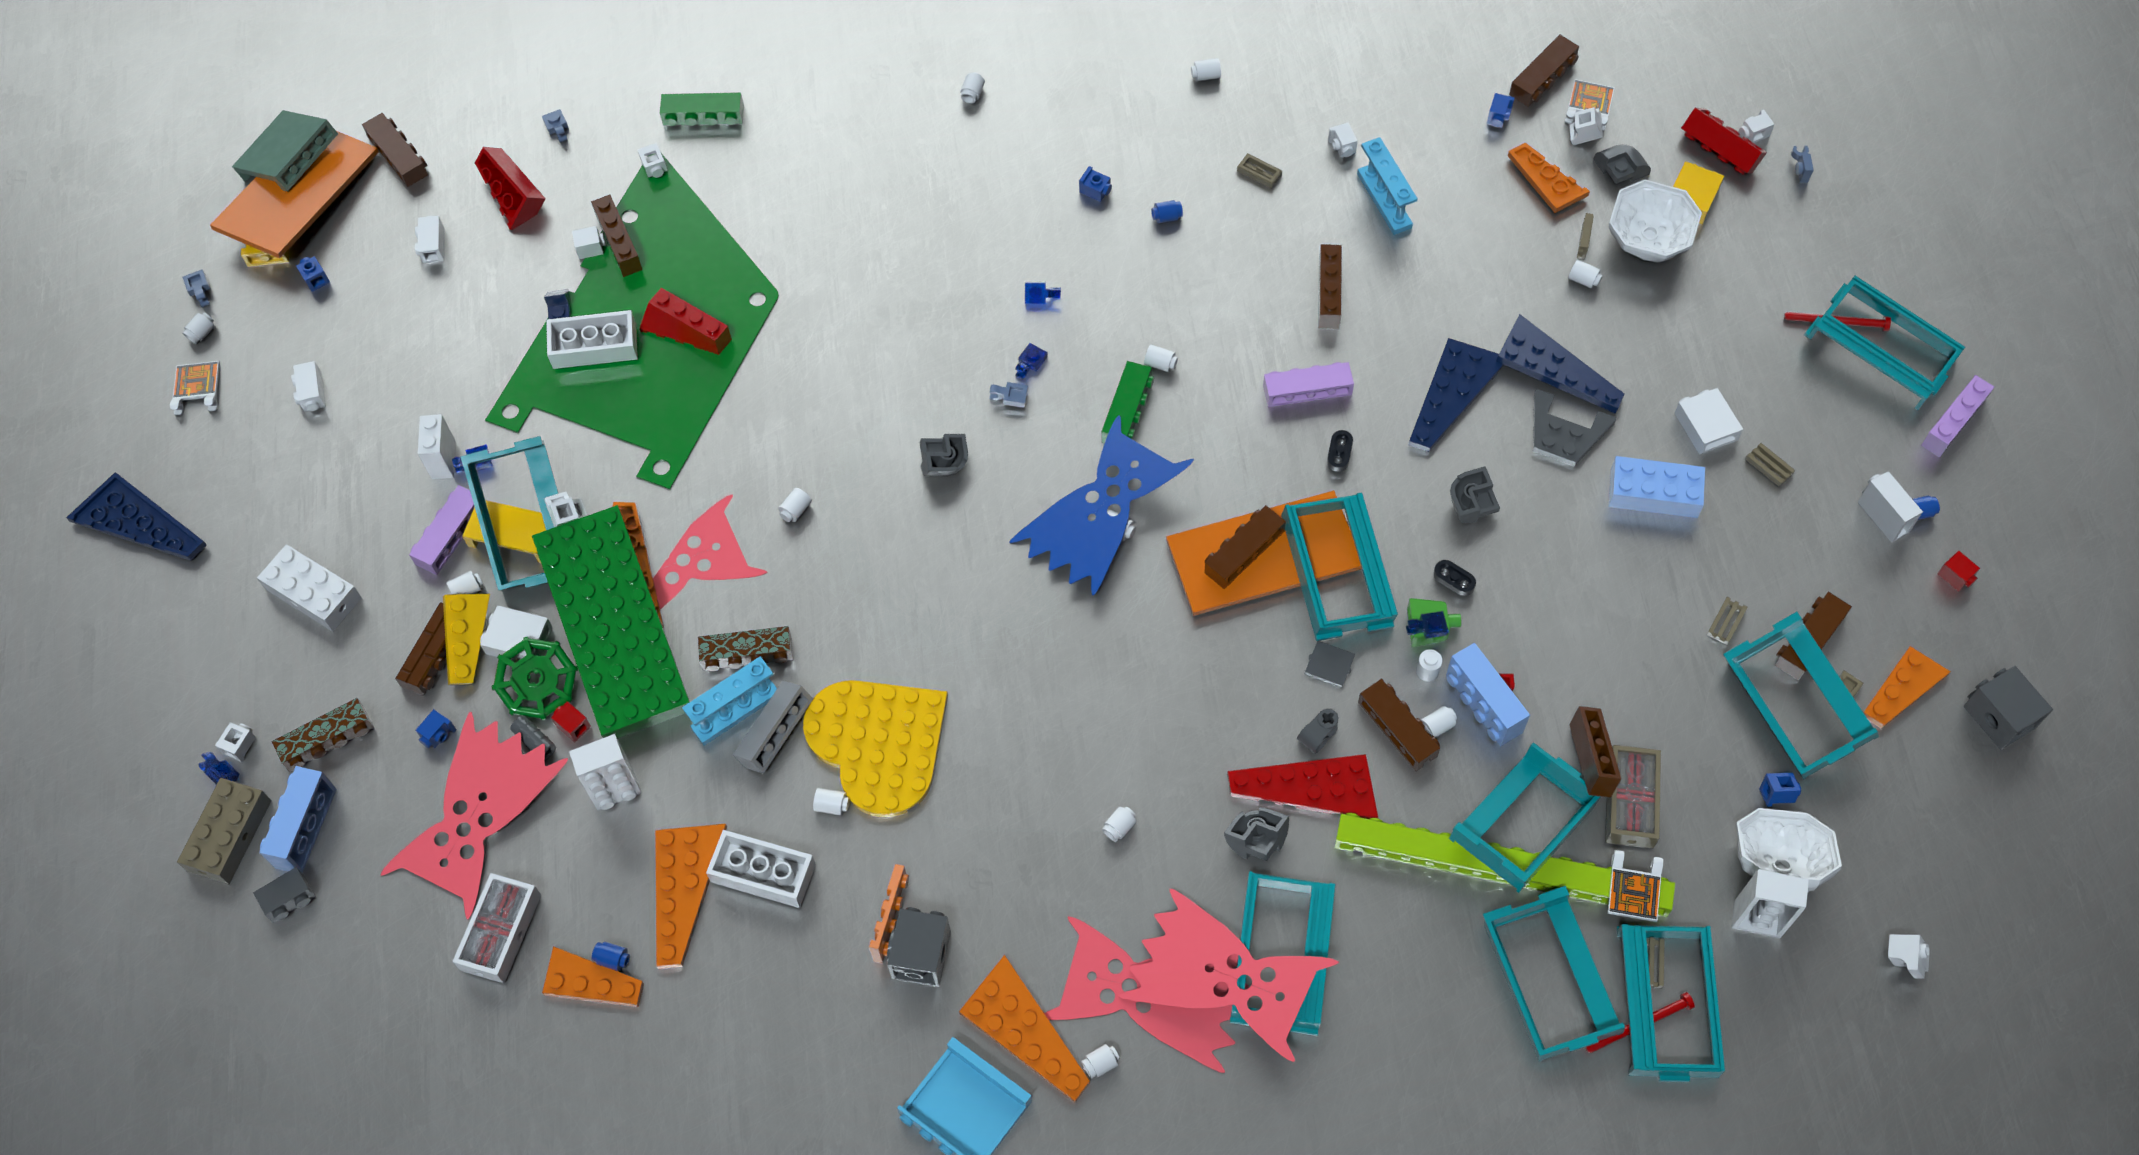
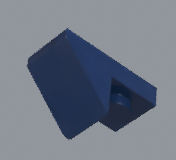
[544,289,571,319]

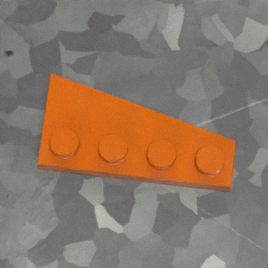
[1507,143,1590,213]
[1863,646,1951,729]
[869,864,909,963]
[542,946,644,1007]

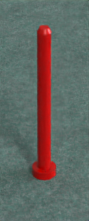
[1784,312,1891,332]
[1585,992,1695,1053]

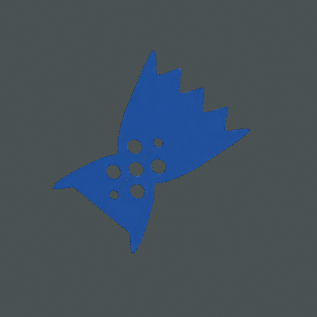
[1009,416,1194,595]

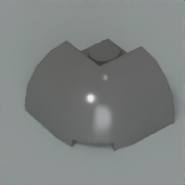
[1593,144,1651,184]
[920,434,968,476]
[1450,466,1500,523]
[1224,807,1289,861]

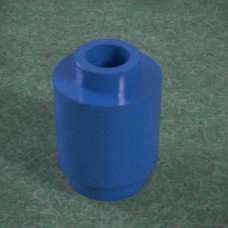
[1151,200,1183,224]
[1913,495,1940,520]
[592,941,630,971]

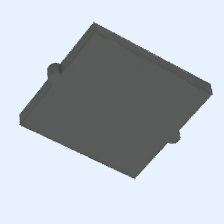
[1304,641,1355,688]

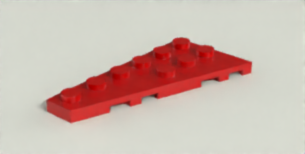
[1227,754,1379,819]

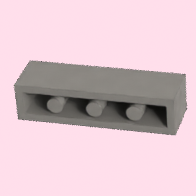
[733,681,813,773]

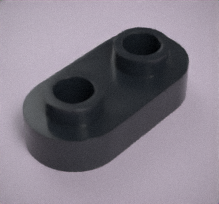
[1327,430,1353,472]
[1433,560,1476,596]

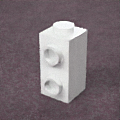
[415,215,444,263]
[291,361,326,412]

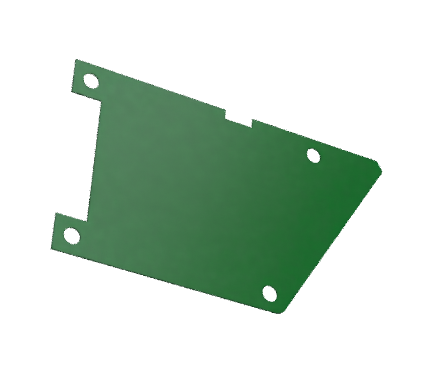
[485,153,779,489]

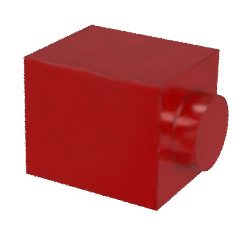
[1937,551,1980,592]
[551,701,591,743]

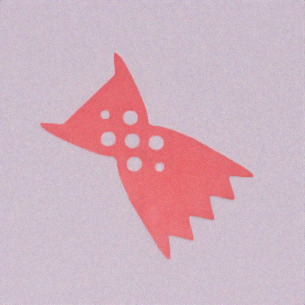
[653,494,767,609]
[380,712,568,919]
[1118,889,1339,1062]
[1044,916,1253,1073]

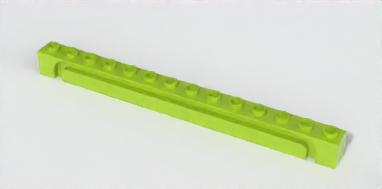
[1334,813,1675,917]

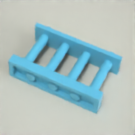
[1357,137,1418,235]
[682,656,777,746]

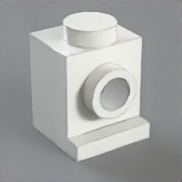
[1739,109,1775,143]
[1328,123,1358,158]
[638,143,667,178]
[215,722,256,763]

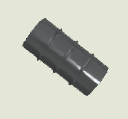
[510,716,556,760]

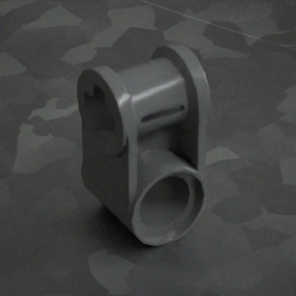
[1297,709,1339,754]

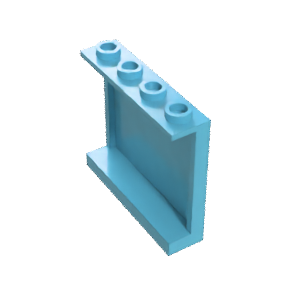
[897,1037,1032,1155]

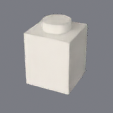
[572,226,606,259]

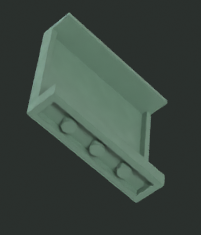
[232,110,338,192]

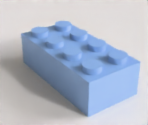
[1608,456,1705,518]
[1446,643,1530,747]
[259,766,337,873]

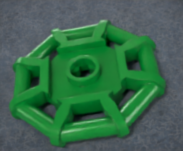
[491,636,578,720]

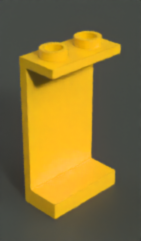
[462,500,546,563]

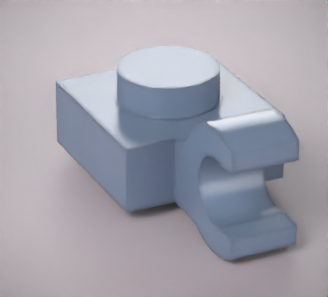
[542,109,569,143]
[1791,146,1814,183]
[182,269,210,307]
[989,382,1028,408]

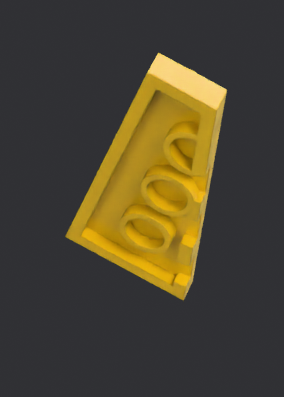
[443,594,490,685]

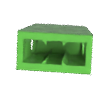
[1407,598,1461,647]

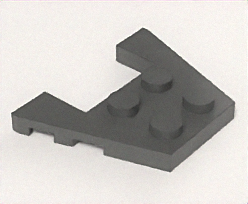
[1533,389,1616,467]

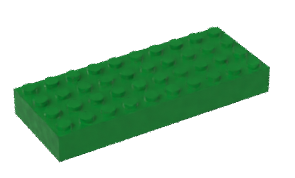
[532,505,690,739]

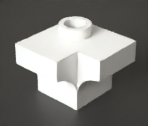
[1570,107,1603,145]
[544,491,587,527]
[1888,934,1930,979]

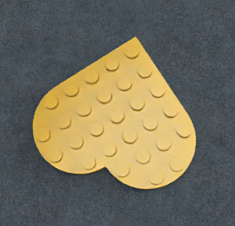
[803,680,948,817]

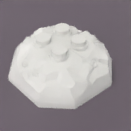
[1608,179,1702,263]
[1736,808,1842,892]

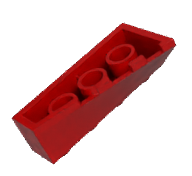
[1681,107,1767,174]
[475,147,546,230]
[639,288,732,355]

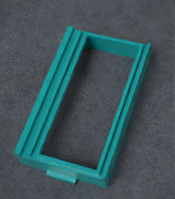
[1804,275,1965,410]
[460,436,559,591]
[1281,492,1398,641]
[1723,611,1879,780]
[1449,742,1601,893]
[1230,871,1335,1036]
[1483,886,1625,1062]
[1616,924,1725,1082]

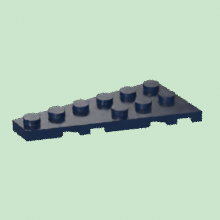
[1496,314,1625,414]
[1408,338,1505,452]
[66,472,207,561]

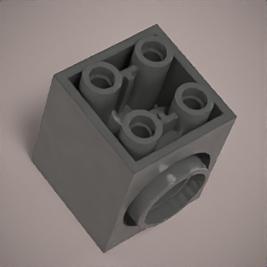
[1963,666,2053,750]
[887,907,951,987]

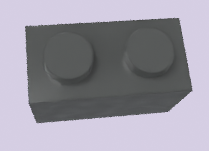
[253,867,316,923]

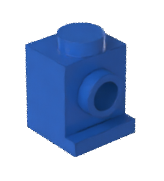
[1487,93,1515,128]
[1079,166,1112,202]
[296,256,330,292]
[415,709,457,748]
[1759,773,1801,807]

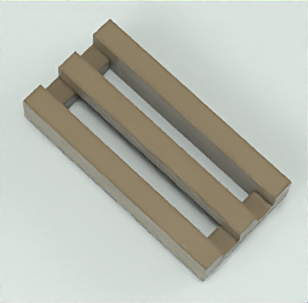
[1237,153,1282,189]
[1577,213,1594,260]
[1745,443,1795,487]
[1707,597,1748,645]
[1646,938,1665,989]

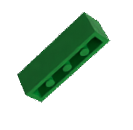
[659,92,744,126]
[1101,361,1154,443]

